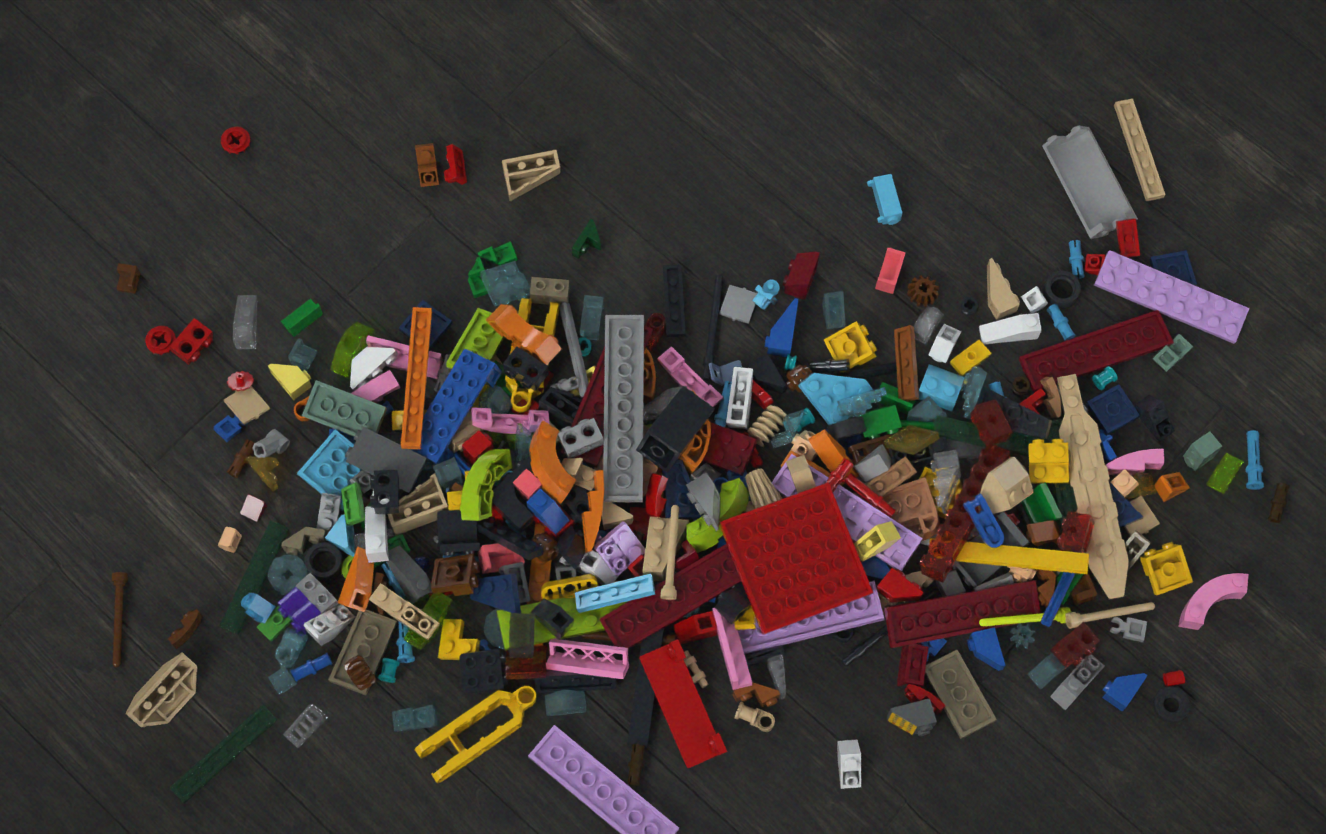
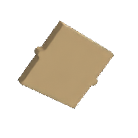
[224,386,270,425]
[1124,496,1160,536]

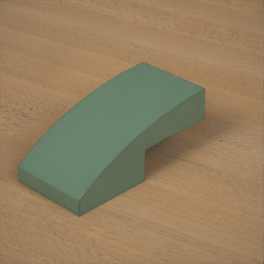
[1153,334,1193,372]

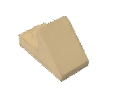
[561,458,597,491]

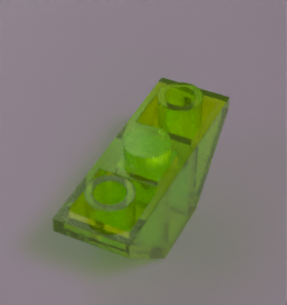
[330,322,374,378]
[403,593,452,650]

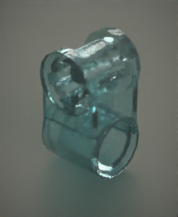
[275,627,308,668]

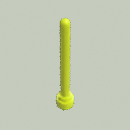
[979,607,1071,627]

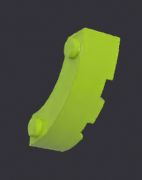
[460,449,513,521]
[686,478,749,553]

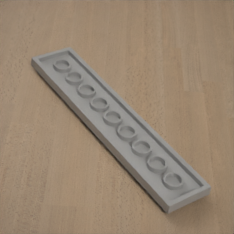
[603,315,644,502]

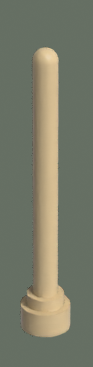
[660,505,679,600]
[1065,602,1155,629]

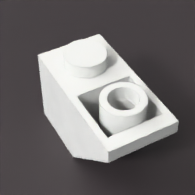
[837,740,861,789]

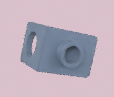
[709,360,742,386]

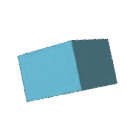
[325,514,356,557]

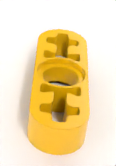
[541,574,598,600]

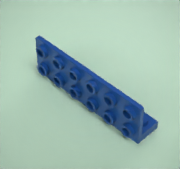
[410,349,503,470]

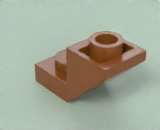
[415,143,439,187]
[1026,520,1063,546]
[1035,569,1056,608]
[733,682,780,707]

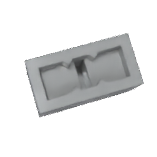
[558,418,604,458]
[296,573,339,614]

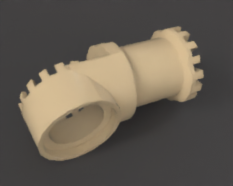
[735,702,775,732]

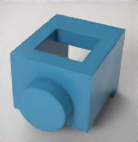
[241,593,275,623]

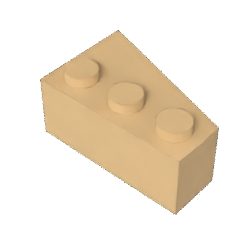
[502,150,560,201]
[387,473,449,536]
[643,517,689,582]

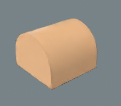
[218,527,242,553]

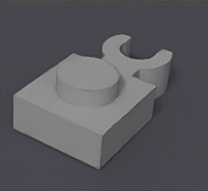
[1110,617,1147,642]

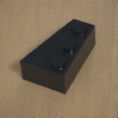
[538,387,582,428]

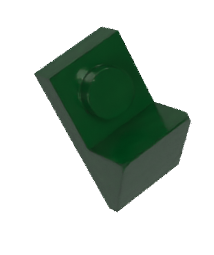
[572,219,601,259]

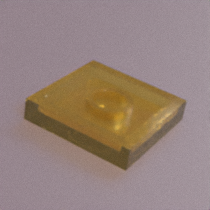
[884,425,939,455]

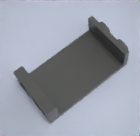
[345,427,428,494]
[949,511,1030,587]

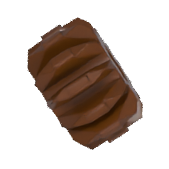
[907,275,939,307]
[345,655,376,691]

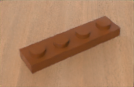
[894,325,919,402]

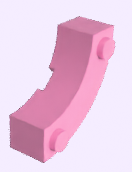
[1178,573,1249,630]

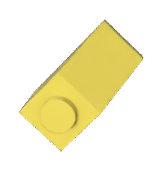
[268,364,312,400]
[854,521,901,562]

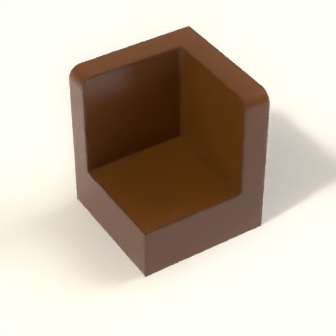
[117,263,141,294]
[1071,574,1097,606]

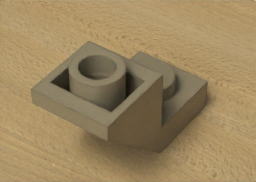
[281,527,327,556]

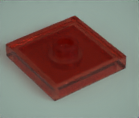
[506,645,546,680]

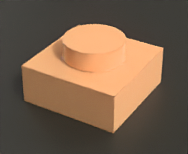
[1110,469,1139,497]

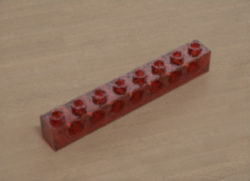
[920,443,1010,583]

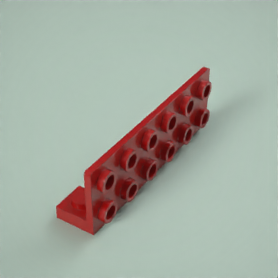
[639,639,727,768]

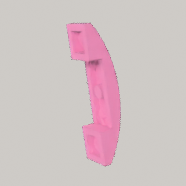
[658,346,723,407]
[471,408,550,434]

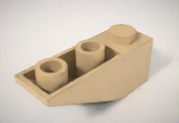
[987,258,1020,321]

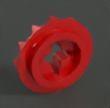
[221,127,251,155]
[145,326,176,356]

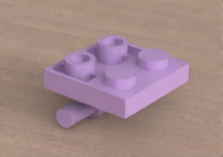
[593,521,645,576]

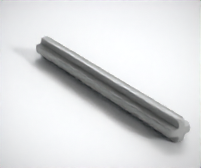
[559,302,589,397]

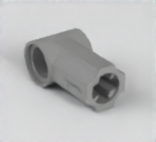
[252,429,290,458]

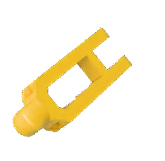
[505,298,559,413]
[415,686,536,783]

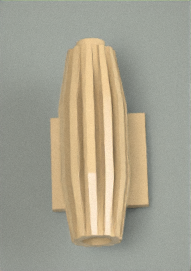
[745,469,782,512]

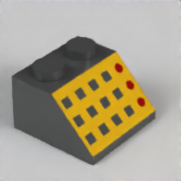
[887,699,937,736]

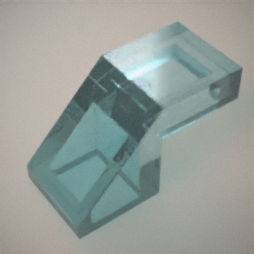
[771,410,805,448]

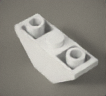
[350,347,398,391]
[559,550,618,585]
[304,604,355,646]

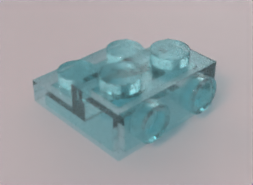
[480,261,530,306]
[961,366,987,419]
[837,387,887,418]

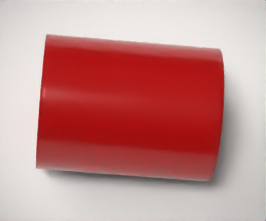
[1163,670,1185,687]

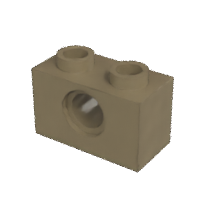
[530,277,570,305]

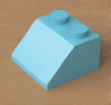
[919,364,965,411]

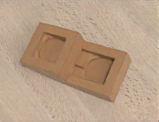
[1040,377,1061,418]

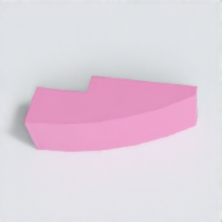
[1106,449,1164,476]

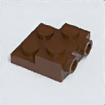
[431,554,480,596]

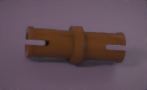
[227,439,254,478]

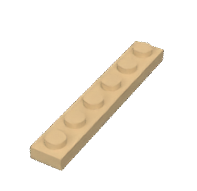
[1114,98,1165,201]

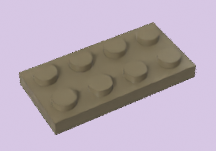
[329,610,397,695]
[925,650,997,739]

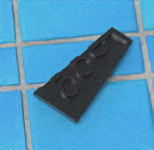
[973,386,1052,439]

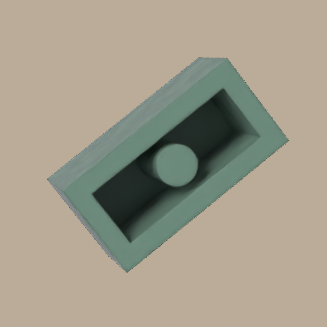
[1183,431,1222,471]

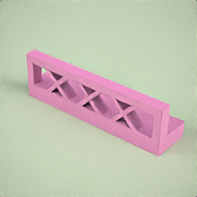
[366,335,443,379]
[713,608,752,690]
[546,639,629,679]

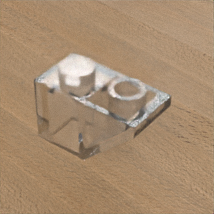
[914,306,944,344]

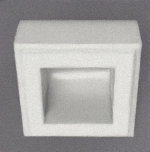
[1021,286,1048,313]

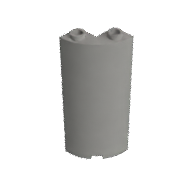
[1042,125,1138,239]

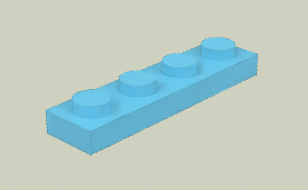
[575,574,655,613]

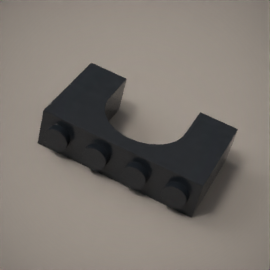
[492,452,562,534]

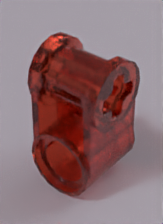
[644,313,666,351]

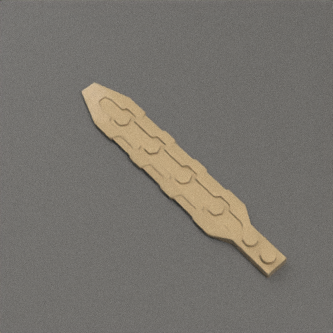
[1057,374,1129,599]

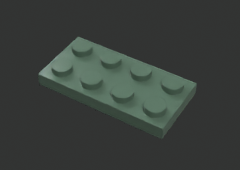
[302,380,387,436]

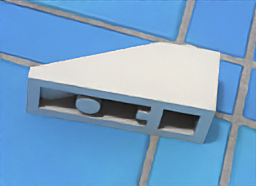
[979,313,1041,344]
[726,367,753,430]
[365,506,389,563]

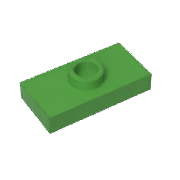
[341,482,365,526]
[257,606,292,642]

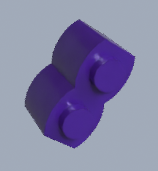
[278,587,322,634]

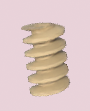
[747,405,789,447]

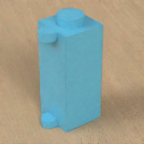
[867,174,902,225]

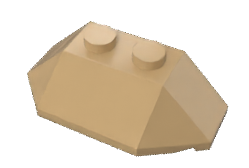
[978,457,1034,514]
[125,653,197,727]

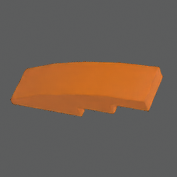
[582,470,604,553]

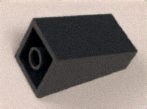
[636,386,715,473]

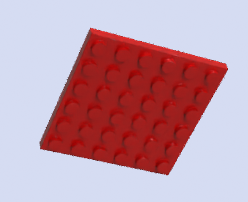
[719,482,873,635]

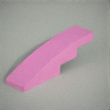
[333,370,400,429]

